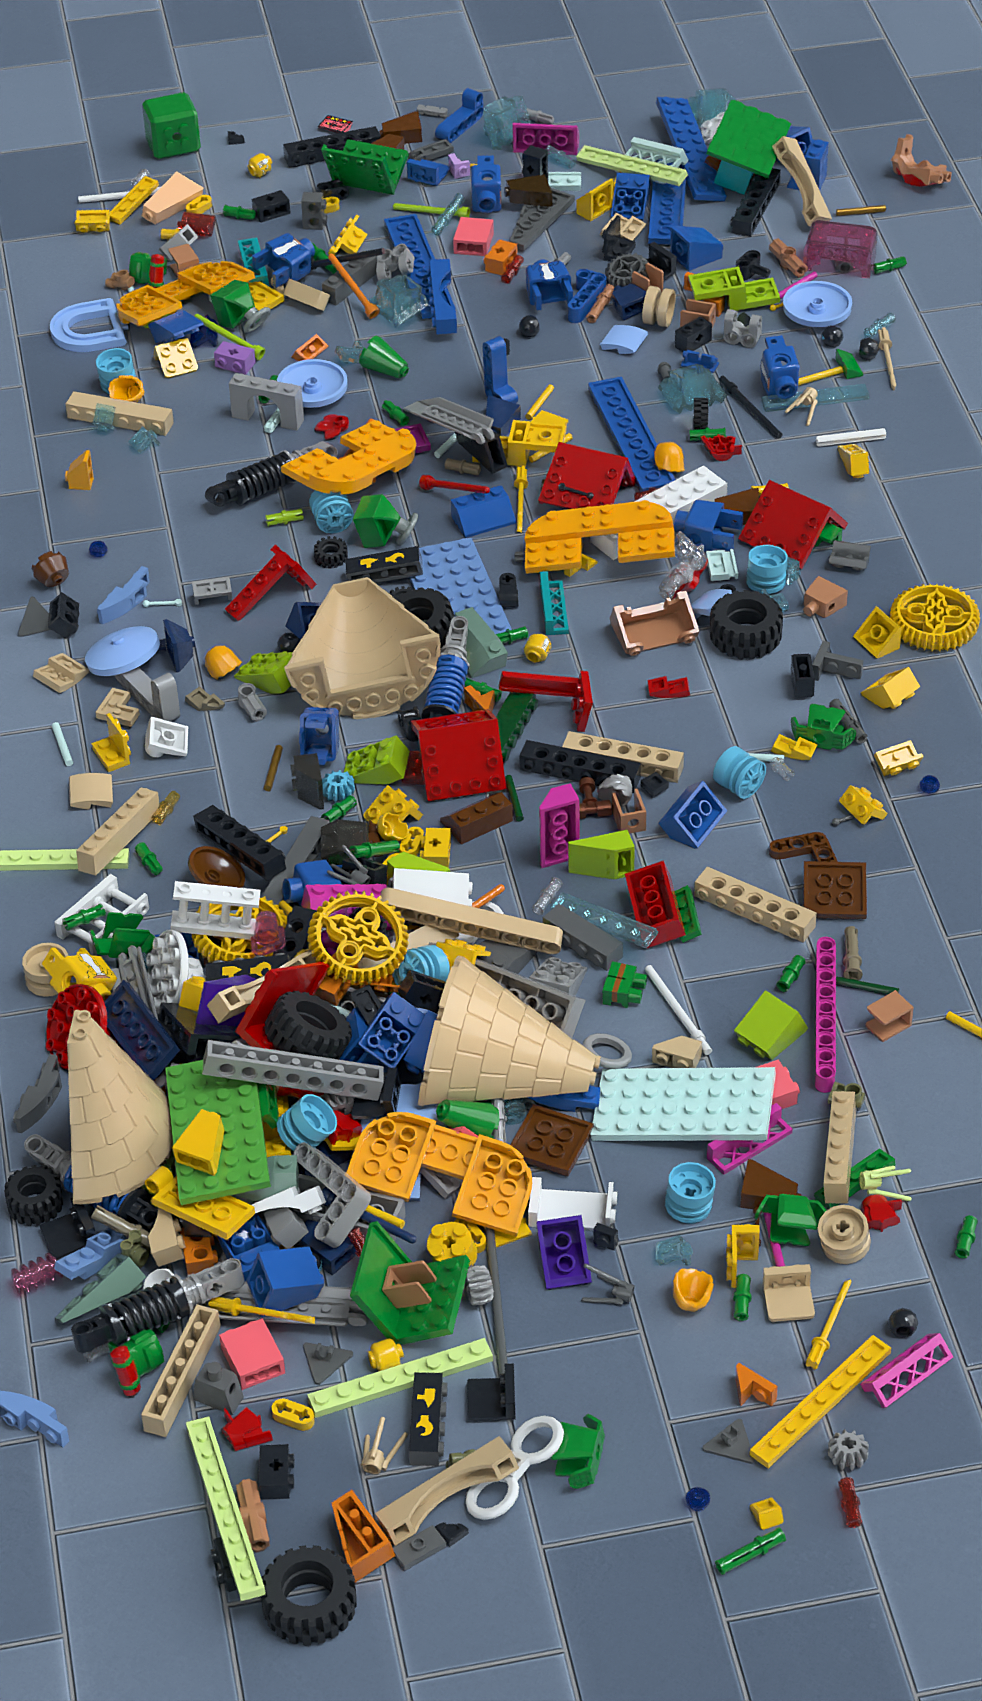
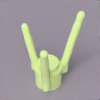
[859,1166,911,1201]

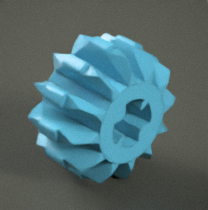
[321,770,355,803]

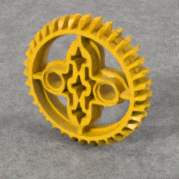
[889,583,980,652]
[307,890,409,986]
[192,896,287,963]

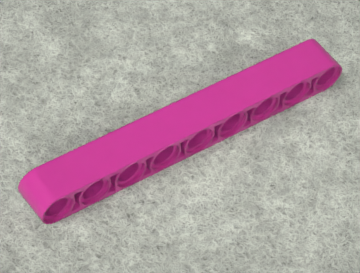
[815,937,836,1093]

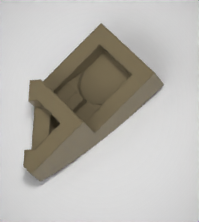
[185,686,225,711]

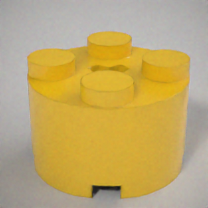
[427,1222,478,1266]

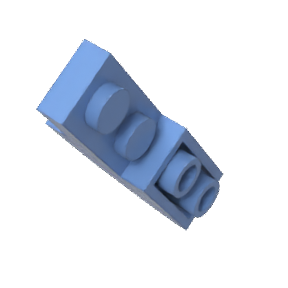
[97,566,150,624]
[54,1228,128,1280]
[0,1391,69,1447]

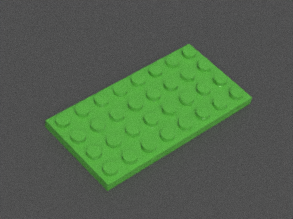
[165,1060,271,1205]

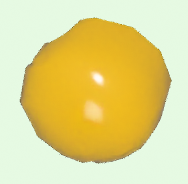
[377,812,408,842]

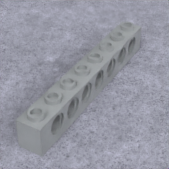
[202,1040,384,1101]

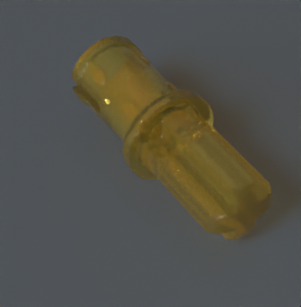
[151,791,180,825]

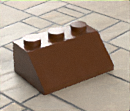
[440,792,513,845]

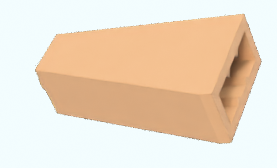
[142,172,204,224]

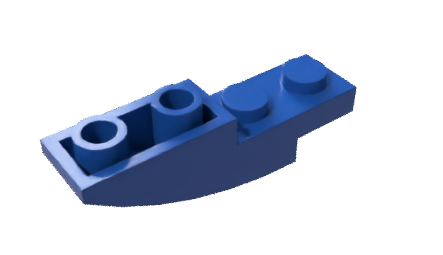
[527,1086,600,1112]

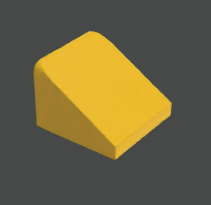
[750,1497,784,1530]

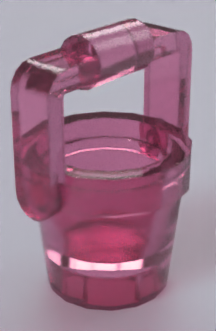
[251,911,286,956]

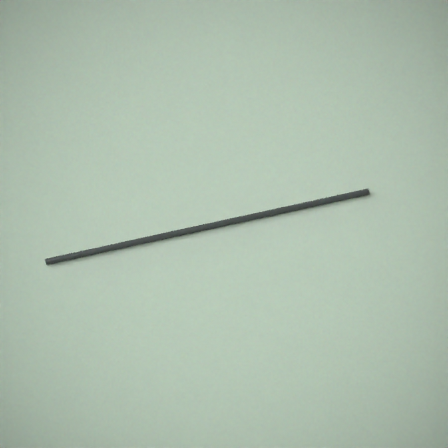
[485,1227,508,1376]

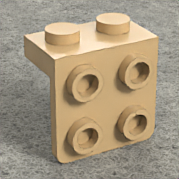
[763,1264,815,1322]

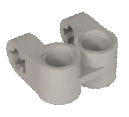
[376,244,415,283]
[724,309,762,348]

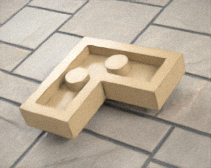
[95,688,140,727]

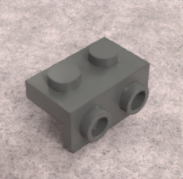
[829,540,871,570]

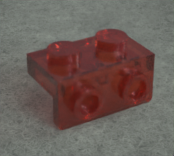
[177,212,216,237]
[402,751,425,785]

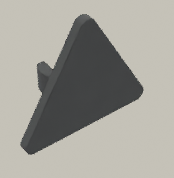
[18,596,51,636]
[303,1343,353,1385]
[703,1419,754,1464]

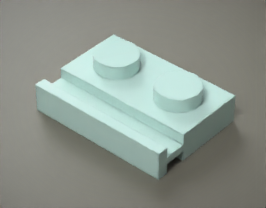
[548,172,581,191]
[706,549,738,581]

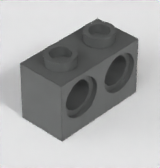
[301,192,327,230]

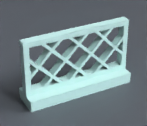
[615,137,689,184]

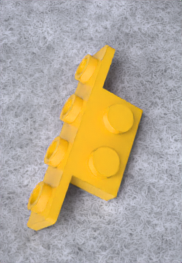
[327,214,368,255]

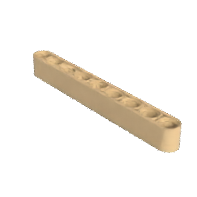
[380,888,563,954]

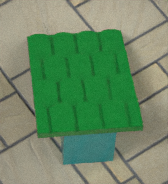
[706,100,792,195]

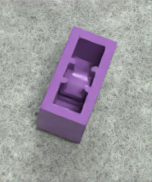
[214,341,255,375]

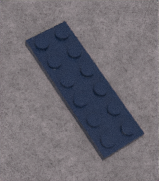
[104,979,180,1081]

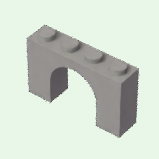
[229,373,304,431]

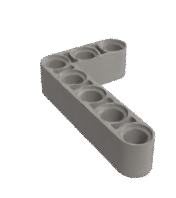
[115,667,180,722]
[293,1142,371,1248]

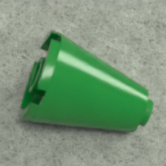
[359,335,409,378]
[436,1099,500,1138]

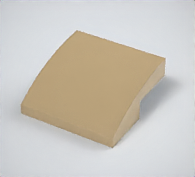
[600,213,646,241]
[33,653,89,693]
[69,773,113,810]

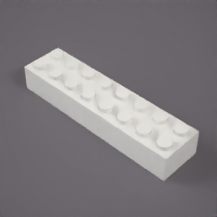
[590,466,727,560]

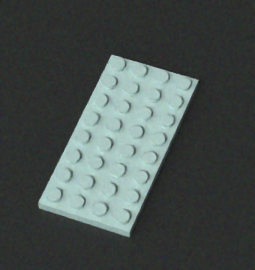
[591,1067,776,1141]

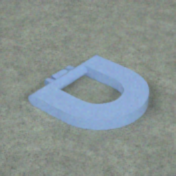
[50,298,128,352]

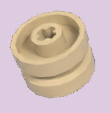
[642,286,676,327]
[22,943,72,997]
[818,1205,871,1264]

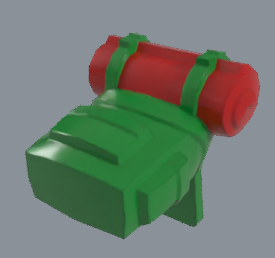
[129,252,167,288]
[107,1329,165,1396]

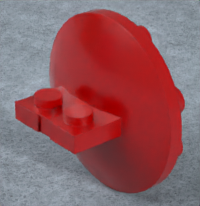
[46,984,118,1069]

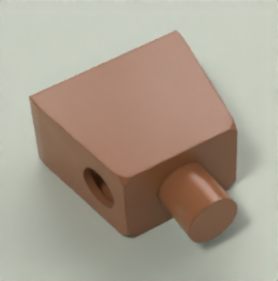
[803,576,848,618]

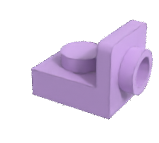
[448,153,470,178]

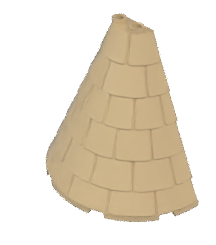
[284,577,440,719]
[418,955,601,1106]
[67,1010,173,1204]

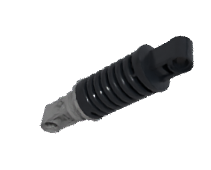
[205,441,337,507]
[71,1258,245,1353]

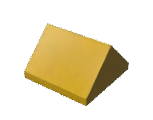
[853,606,901,658]

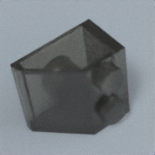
[290,753,324,810]
[321,819,369,865]

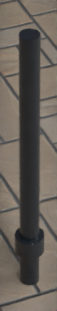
[311,248,385,270]
[719,376,783,439]

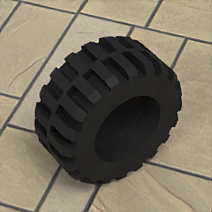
[396,588,455,651]
[710,590,783,659]
[264,991,352,1060]
[261,1545,357,1645]

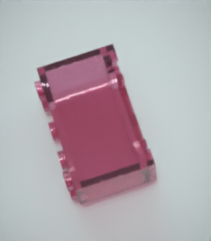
[803,220,878,278]

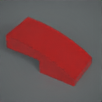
[648,676,690,698]

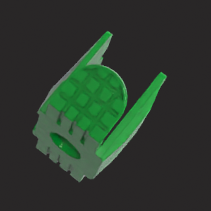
[791,704,856,750]
[89,912,155,958]
[754,1194,827,1246]
[551,1414,605,1489]

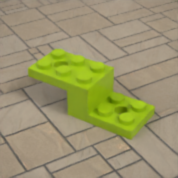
[688,267,780,311]

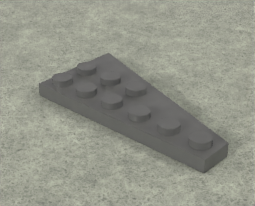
[510,188,575,251]

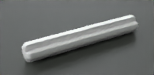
[816,428,886,447]

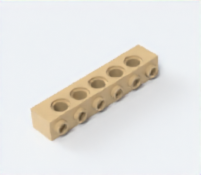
[562,731,684,783]
[694,867,816,943]

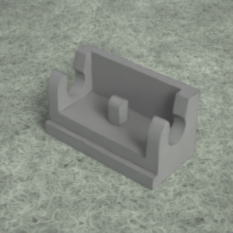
[192,577,232,605]

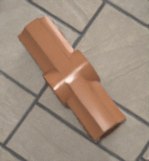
[769,238,808,278]
[236,1479,270,1552]

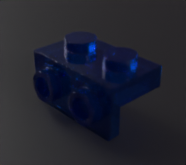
[190,314,218,349]

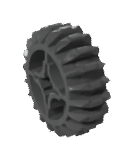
[605,252,648,288]

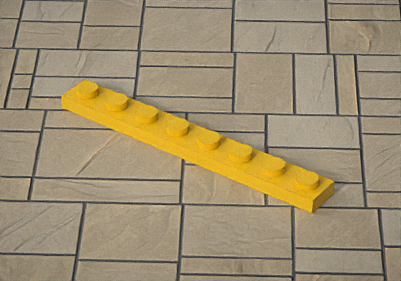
[750,1335,891,1468]

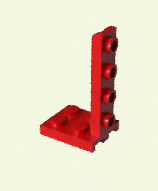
[225,544,317,621]
[498,671,593,732]

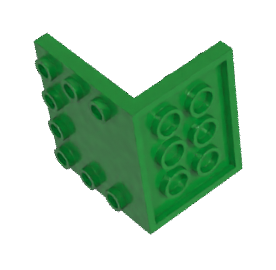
[321,139,409,195]
[350,1221,470,1345]

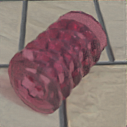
[11,1253,63,1296]

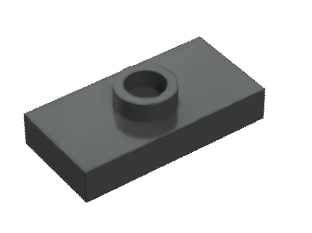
[393,1525,446,1570]

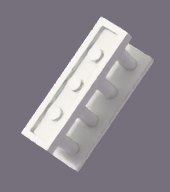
[55,874,149,956]
[170,881,260,940]

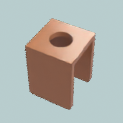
[168,244,199,278]
[632,263,664,292]
[680,299,716,328]
[612,789,646,834]
[866,990,913,1042]
[382,1260,437,1308]

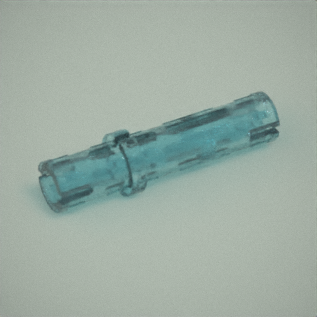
[431,193,465,235]

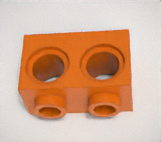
[180,1228,218,1275]

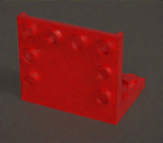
[538,442,635,509]
[738,480,848,569]
[411,709,506,801]
[235,962,330,1051]

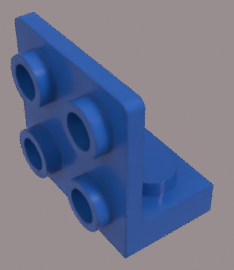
[407,159,450,186]

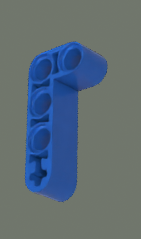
[435,88,484,143]
[568,269,606,323]
[482,336,518,403]

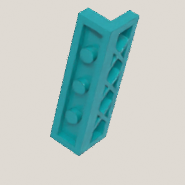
[238,237,269,286]
[540,571,569,635]

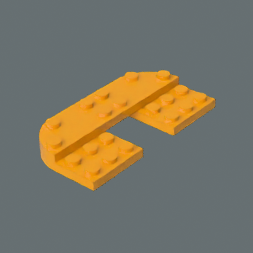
[116,261,255,326]
[281,420,416,495]
[524,500,675,574]
[346,1112,532,1237]

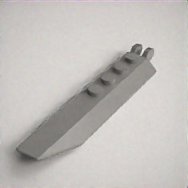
[403,397,494,444]
[111,945,168,1088]
[193,1282,367,1326]

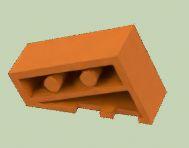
[332,1490,395,1583]

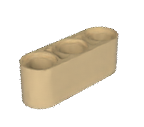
[283,279,330,311]

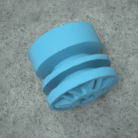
[96,348,136,394]
[309,490,354,534]
[747,545,788,594]
[713,746,766,799]
[393,945,450,985]
[277,1094,337,1151]
[665,1162,716,1223]

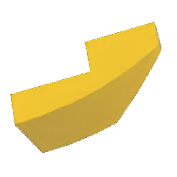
[564,554,598,577]

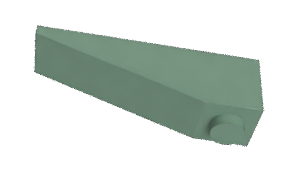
[455,607,508,679]
[230,1155,299,1208]
[55,1254,146,1323]

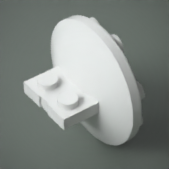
[146,930,206,1014]

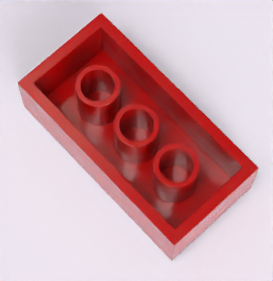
[625,860,686,949]

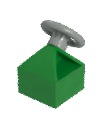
[210,280,271,333]
[353,494,418,548]

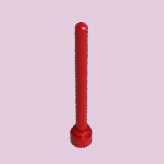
[419,475,490,494]

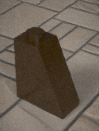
[504,174,553,207]

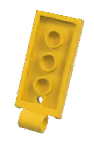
[145,1166,255,1240]

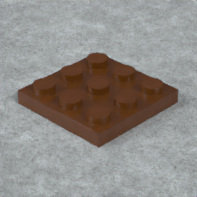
[804,861,867,919]
[510,1104,594,1177]

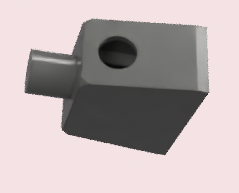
[193,1362,244,1415]

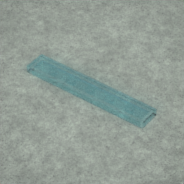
[762,384,869,412]
[550,892,658,949]

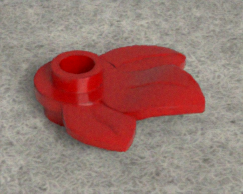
[314,414,349,440]

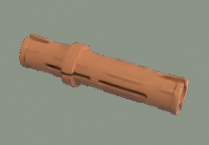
[586,284,614,323]

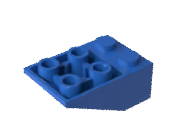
[611,172,651,220]
[148,310,204,344]
[357,992,425,1068]
[339,1008,381,1066]
[217,1213,280,1282]

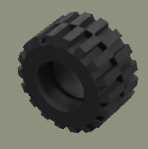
[4,1165,64,1226]

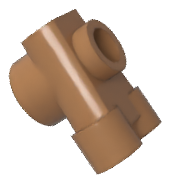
[105,270,135,290]

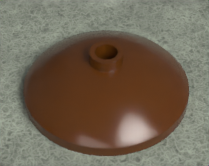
[188,846,245,888]

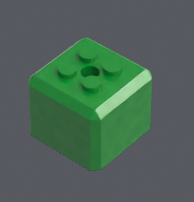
[142,92,201,159]

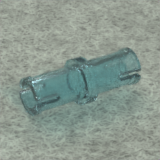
[546,145,576,169]
[864,312,896,338]

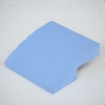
[600,325,648,354]
[691,589,732,619]

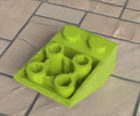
[234,651,293,694]
[344,735,409,784]
[568,830,635,879]

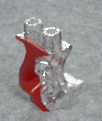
[658,531,708,600]

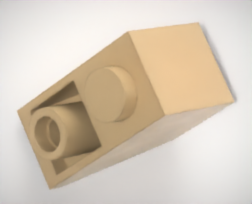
[652,1036,702,1068]

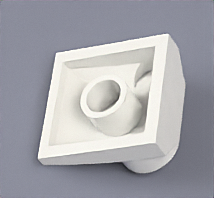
[145,717,188,757]

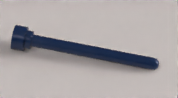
[322,1187,417,1244]

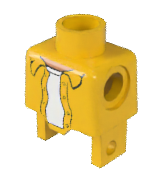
[42,948,117,1002]

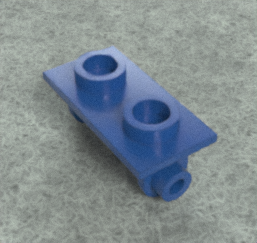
[681,350,719,373]

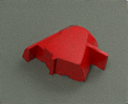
[701,434,742,461]
[328,1110,363,1145]
[860,1194,902,1232]
[221,1407,273,1451]

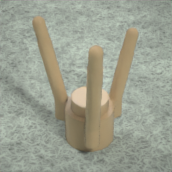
[785,387,818,426]
[361,1417,408,1474]

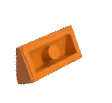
[292,334,328,361]

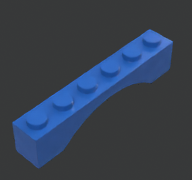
[426,259,457,334]

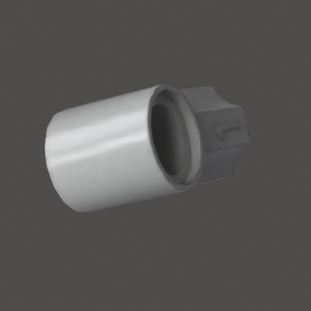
[238,683,267,722]

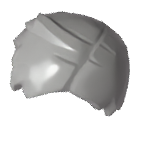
[596,774,632,808]

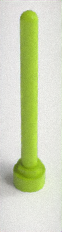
[393,203,470,218]
[194,314,265,361]

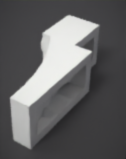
[252,1186,326,1214]

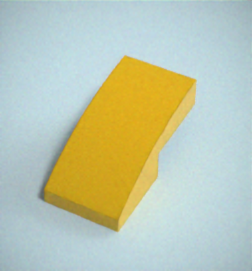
[771,734,817,760]

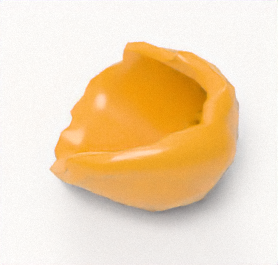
[108,375,145,403]
[654,442,685,472]
[205,646,242,680]
[673,1268,714,1312]

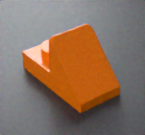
[464,685,495,712]
[735,1363,778,1406]

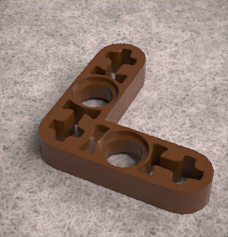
[769,832,838,862]

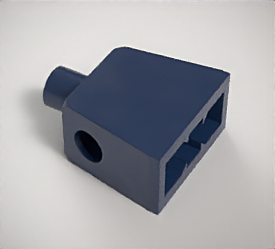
[612,284,646,320]

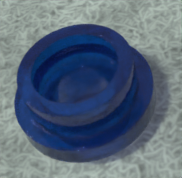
[89,541,108,557]
[920,775,940,794]
[686,1487,710,1511]

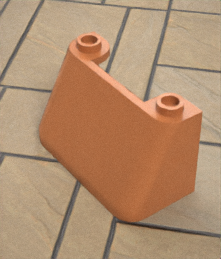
[609,591,700,656]

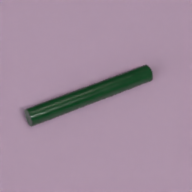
[505,775,524,822]
[836,976,900,995]

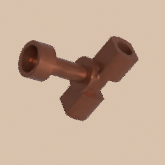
[579,777,612,819]

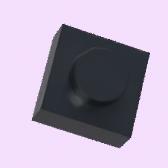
[640,772,669,797]
[593,1223,618,1250]

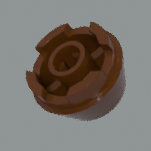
[31,551,69,587]

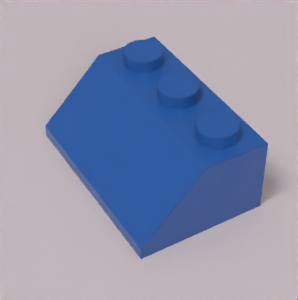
[451,485,516,538]
[658,781,727,849]

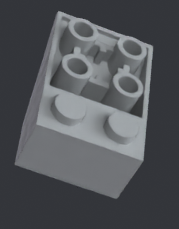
[529,957,587,996]

